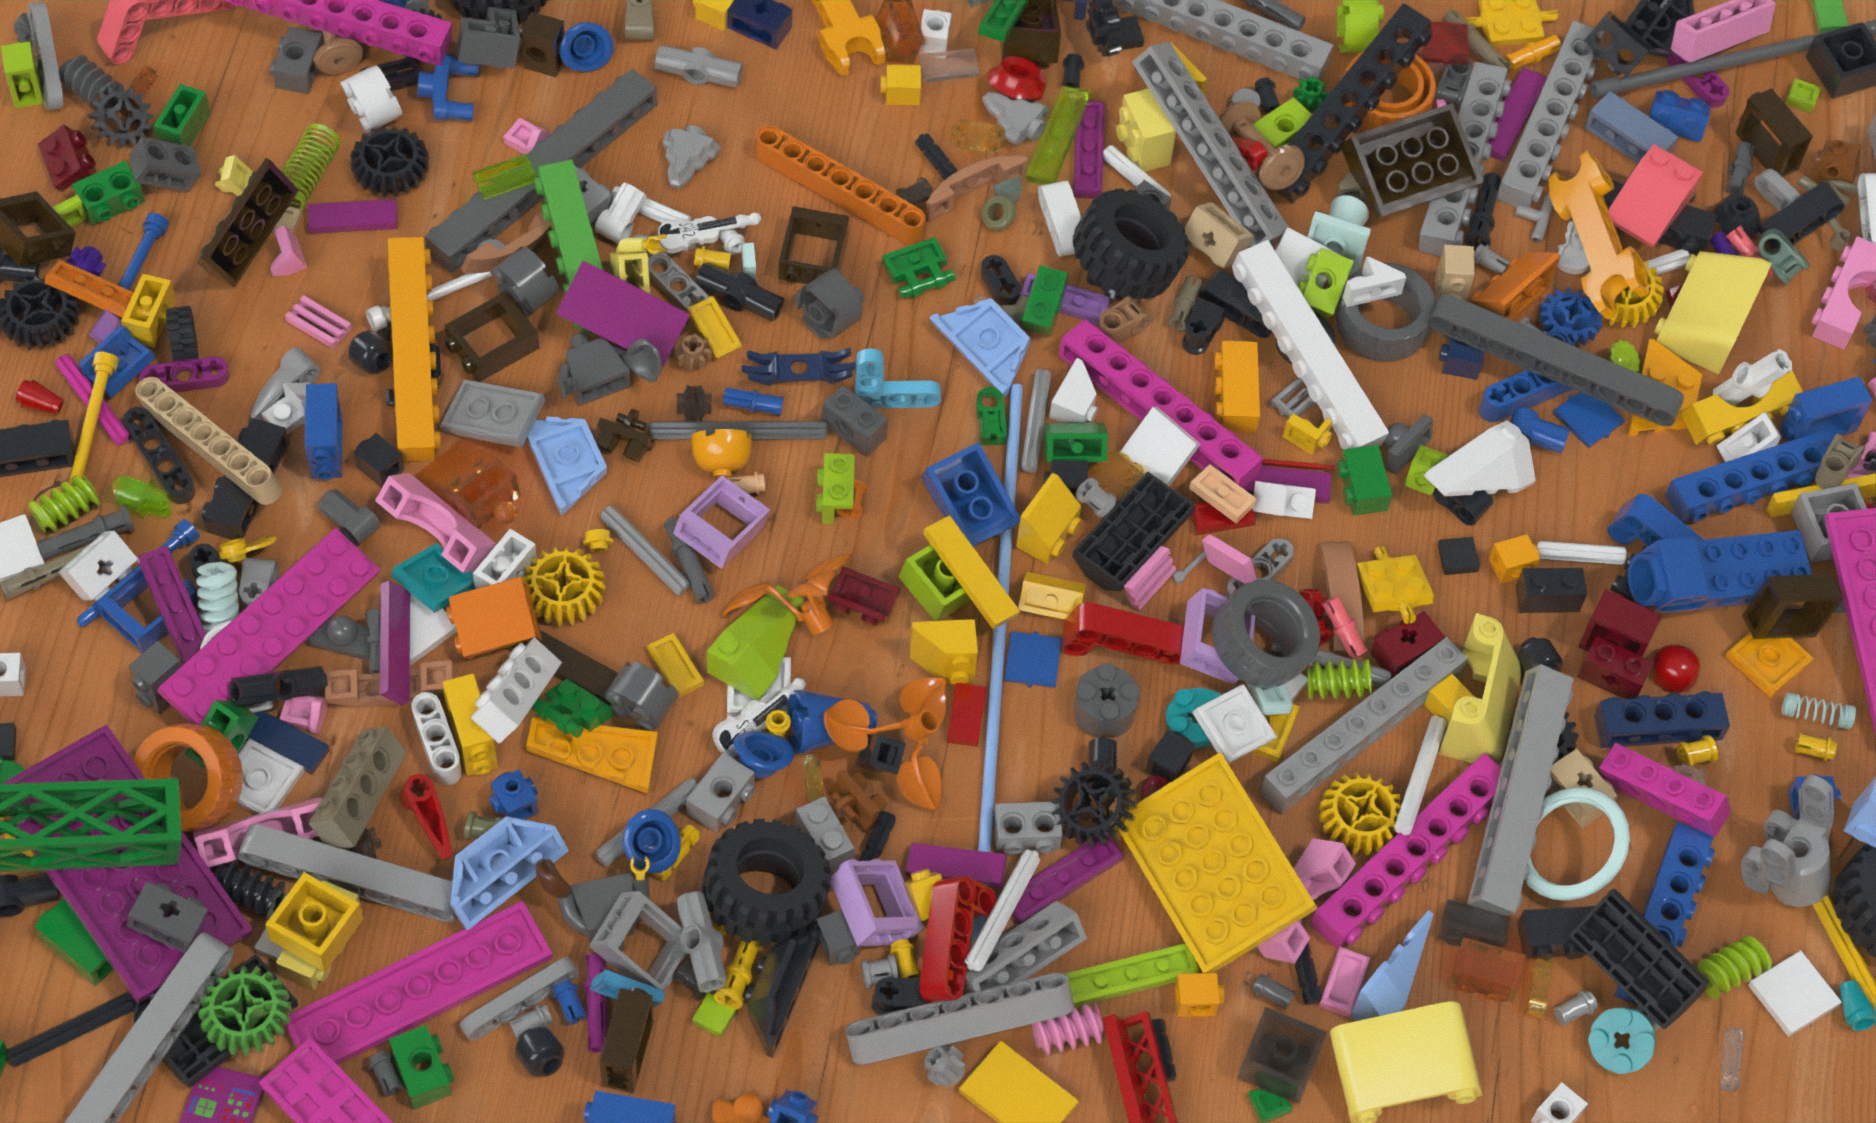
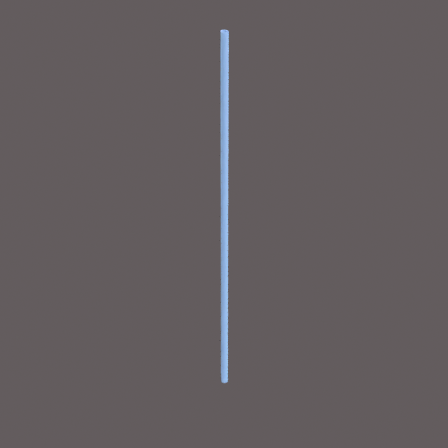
[971,384,1023,948]

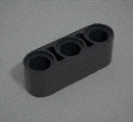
[1758,182,1845,250]
[1198,270,1272,338]

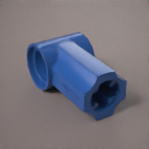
[1510,407,1570,454]

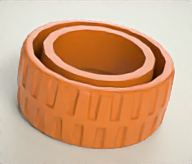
[1344,51,1436,133]
[132,724,243,832]

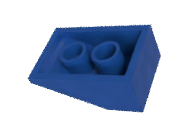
[921,442,1020,547]

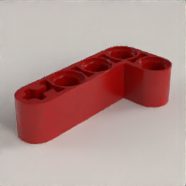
[1062,602,1184,665]
[920,876,997,1003]

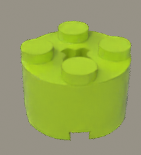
[1336,0,1384,54]

